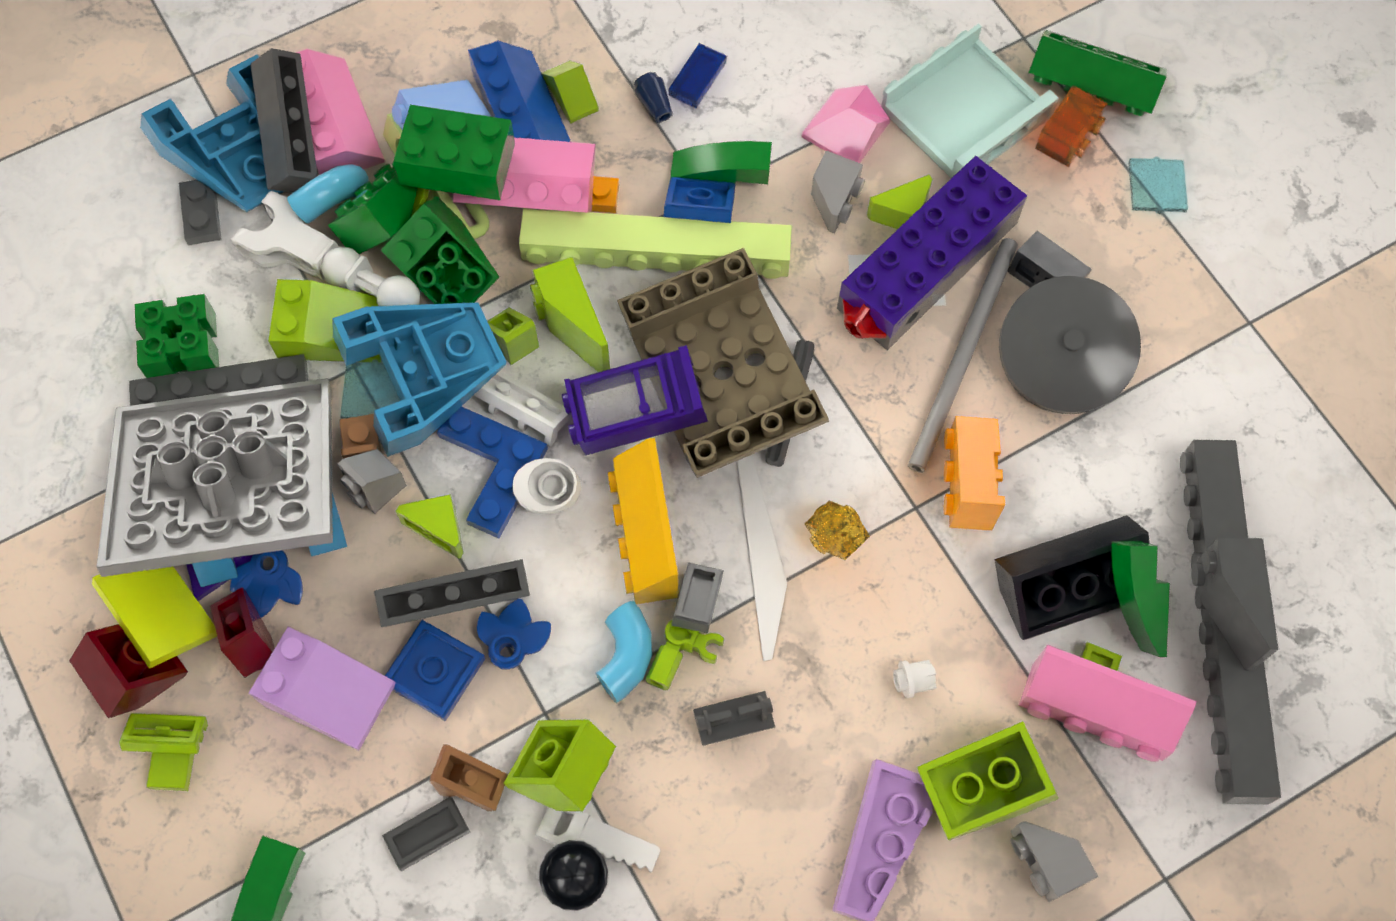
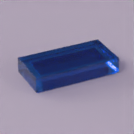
[668,43,727,108]

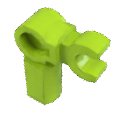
[645,620,724,690]

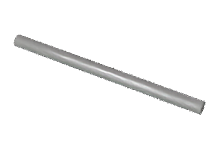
[908,238,1018,473]

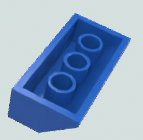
[468,40,571,142]

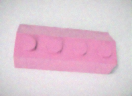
[296,49,385,175]
[453,138,596,213]
[1019,645,1197,762]

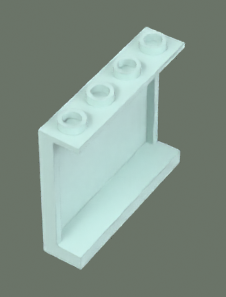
[881,24,1059,178]

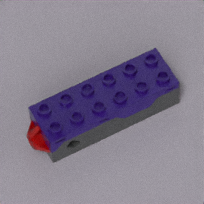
[837,155,1028,350]

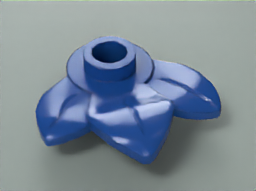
[230,550,303,618]
[477,599,551,670]

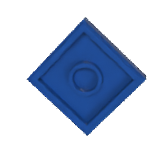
[664,177,736,223]
[385,620,486,721]

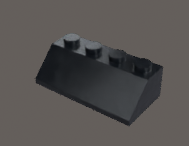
[994,515,1150,640]

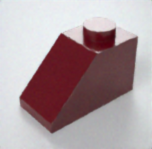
[210,587,275,678]

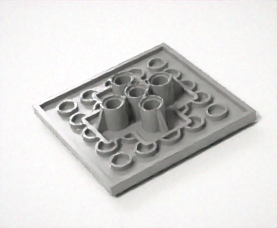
[97,378,333,577]

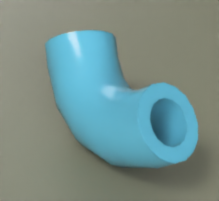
[287,164,369,224]
[596,601,652,704]

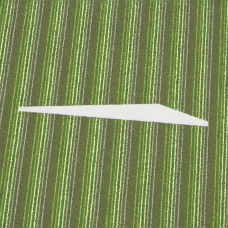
[737,455,787,661]

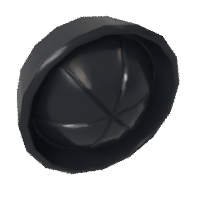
[539,840,608,911]

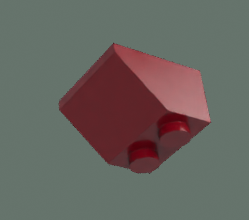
[69,624,188,719]

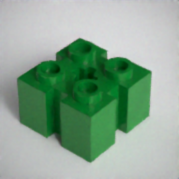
[134,294,219,378]

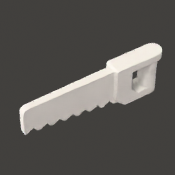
[535,807,660,873]

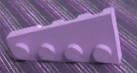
[832,759,934,921]

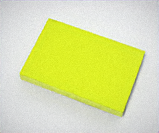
[92,566,217,669]

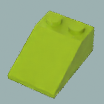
[530,257,610,372]
[268,279,381,363]
[917,721,1059,840]

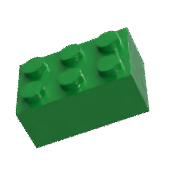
[393,104,515,200]

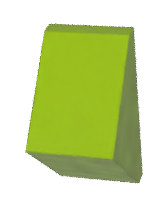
[542,61,599,124]
[867,174,933,229]
[487,307,539,365]
[396,494,464,559]

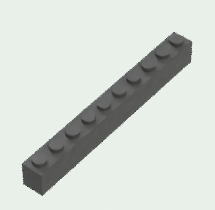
[1180,440,1281,805]

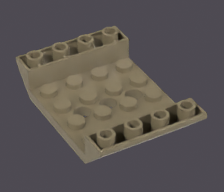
[617,248,829,478]

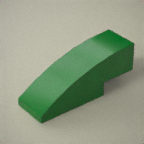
[670,141,772,185]
[1112,541,1170,658]
[231,835,305,921]

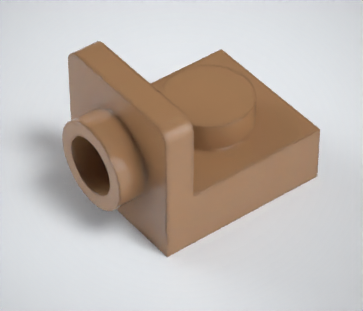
[339,414,382,459]

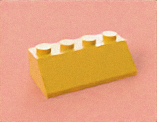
[607,438,678,604]

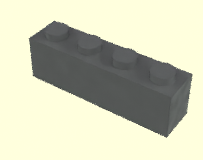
[251,48,318,192]
[374,559,530,628]

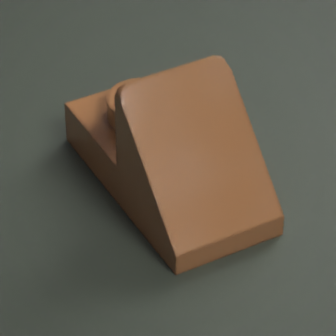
[429,744,508,811]

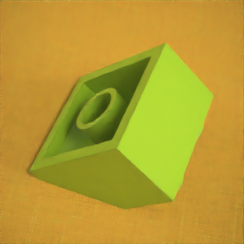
[503,719,616,812]

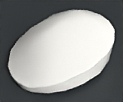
[513,458,581,514]

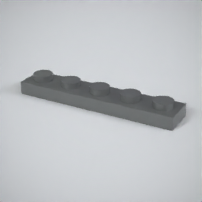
[129,354,308,406]

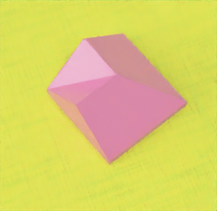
[801,85,890,163]

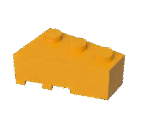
[943,416,1005,531]

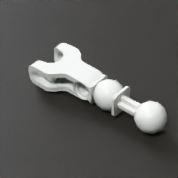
[231,191,420,306]

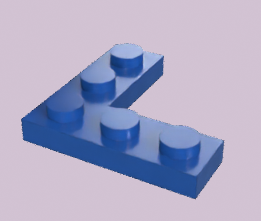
[437,406,548,538]

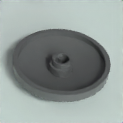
[999,276,1141,414]

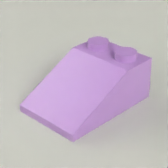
[249,627,396,750]

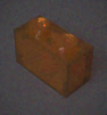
[1035,85,1107,167]

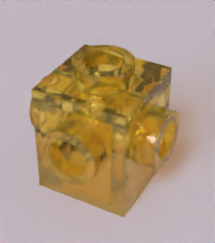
[804,500,870,560]

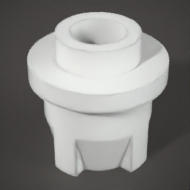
[893,660,937,698]

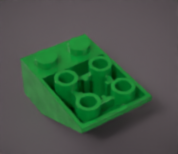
[328,162,417,254]
[381,196,500,304]

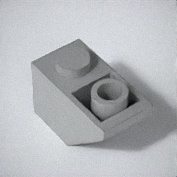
[811,150,865,234]
[338,449,407,514]
[1011,821,1098,902]

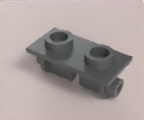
[693,691,775,746]

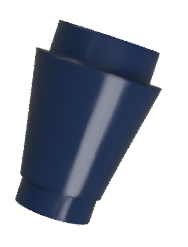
[634,72,673,123]

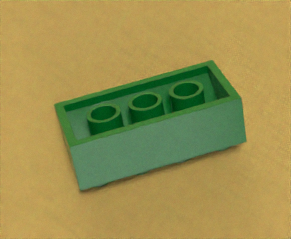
[1028,30,1167,116]

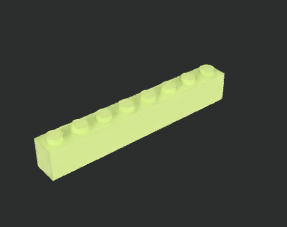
[519,208,792,279]

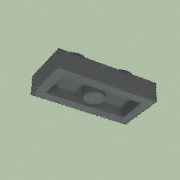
[179,180,222,246]

